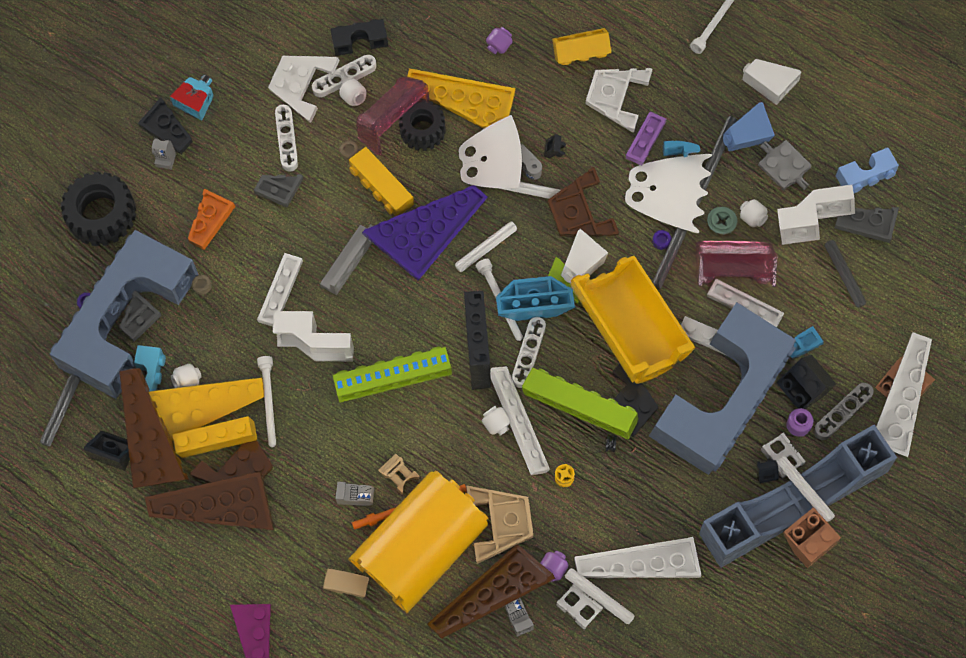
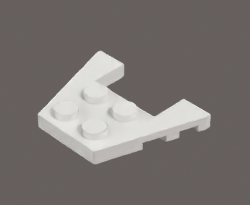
[268,56,340,123]
[586,68,652,132]

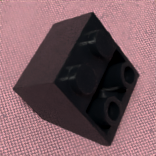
[776,355,836,409]

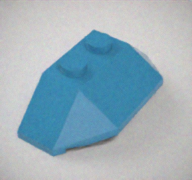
[496,276,575,321]

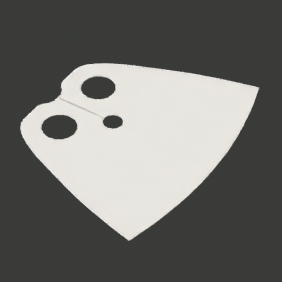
[459,115,522,189]

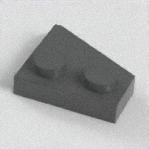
[254,174,304,207]
[120,290,162,342]

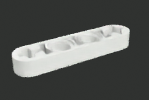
[312,55,376,97]
[275,105,298,172]
[512,317,546,388]

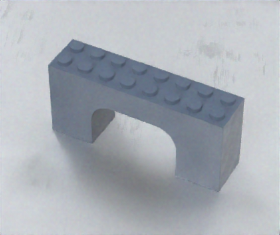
[50,230,199,399]
[649,302,796,475]

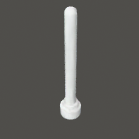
[690,0,734,54]
[475,259,523,341]
[257,356,276,447]

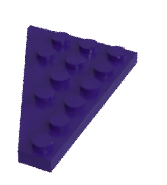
[362,185,488,280]

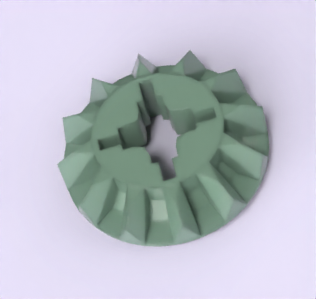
[707,207,737,236]

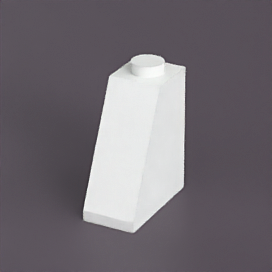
[742,59,801,105]
[561,229,608,284]

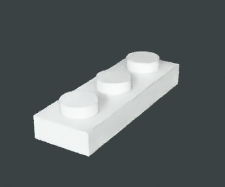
[681,316,727,356]

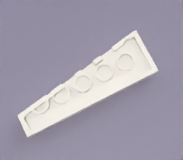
[876,332,932,457]

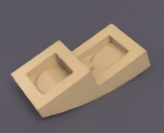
[323,569,369,598]

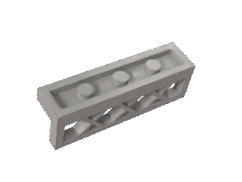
[320,224,373,295]

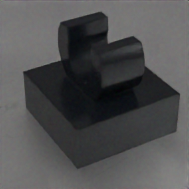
[544,134,566,159]
[757,459,779,484]

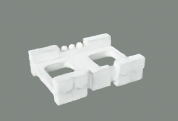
[761,433,805,479]
[556,584,603,630]

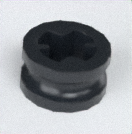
[605,435,617,453]

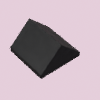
[83,430,130,471]

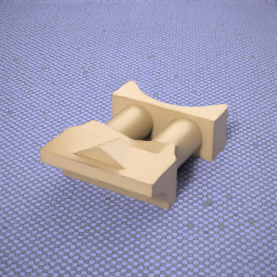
[378,454,419,495]

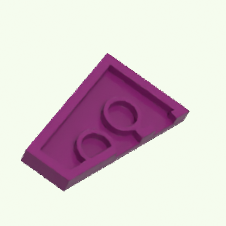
[230,604,271,658]

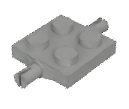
[758,140,811,191]

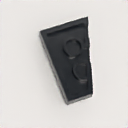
[138,97,193,155]

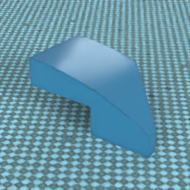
[663,141,700,157]
[791,326,824,360]

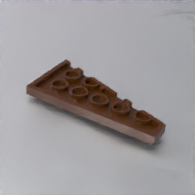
[119,368,189,488]
[145,471,274,530]
[427,544,556,639]

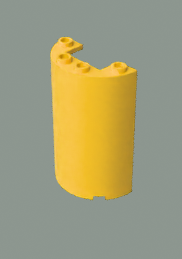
[571,256,695,384]
[348,470,488,613]

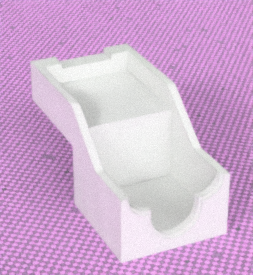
[777,185,855,245]
[273,311,354,362]

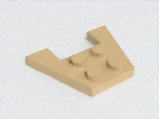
[466,485,534,564]

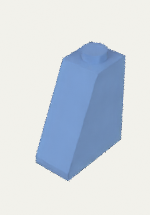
[723,102,775,152]

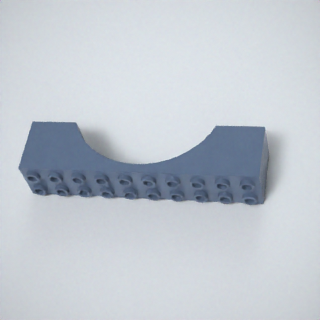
[699,424,897,568]

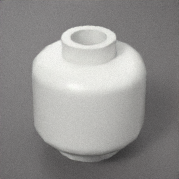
[339,79,366,106]
[740,199,768,227]
[171,364,201,388]
[482,406,510,435]

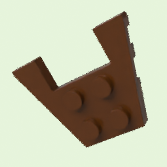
[547,167,619,236]
[190,417,273,483]

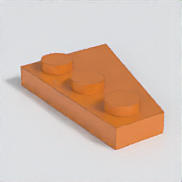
[188,189,236,250]

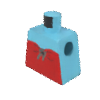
[170,75,214,121]

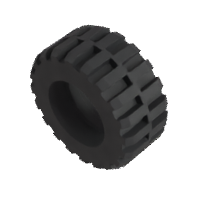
[60,172,136,246]

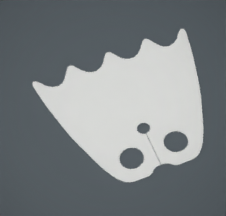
[625,154,712,233]

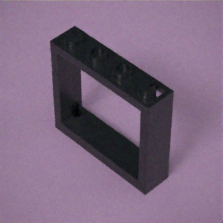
[464,290,491,390]

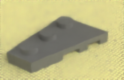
[834,207,899,243]

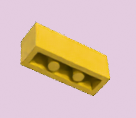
[552,28,611,65]

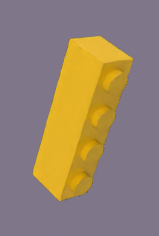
[349,147,414,216]
[172,416,257,458]

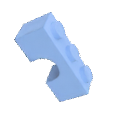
[836,148,899,193]

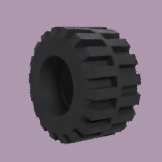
[399,100,446,151]

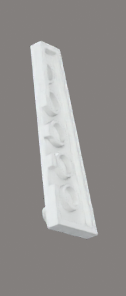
[574,537,701,578]

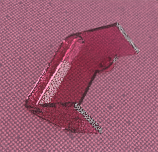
[356,76,429,156]
[696,241,778,287]

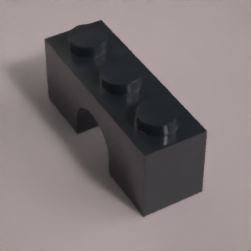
[330,19,388,56]

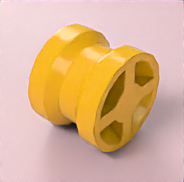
[555,464,575,488]

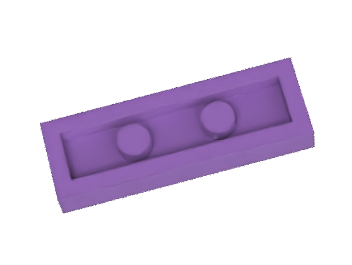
[626,112,666,166]

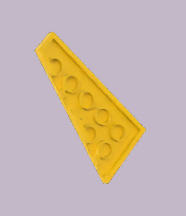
[405,68,515,129]
[149,377,264,441]

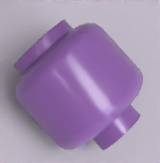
[486,27,513,54]
[786,408,814,437]
[540,551,568,582]

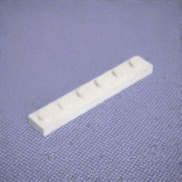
[490,366,550,475]

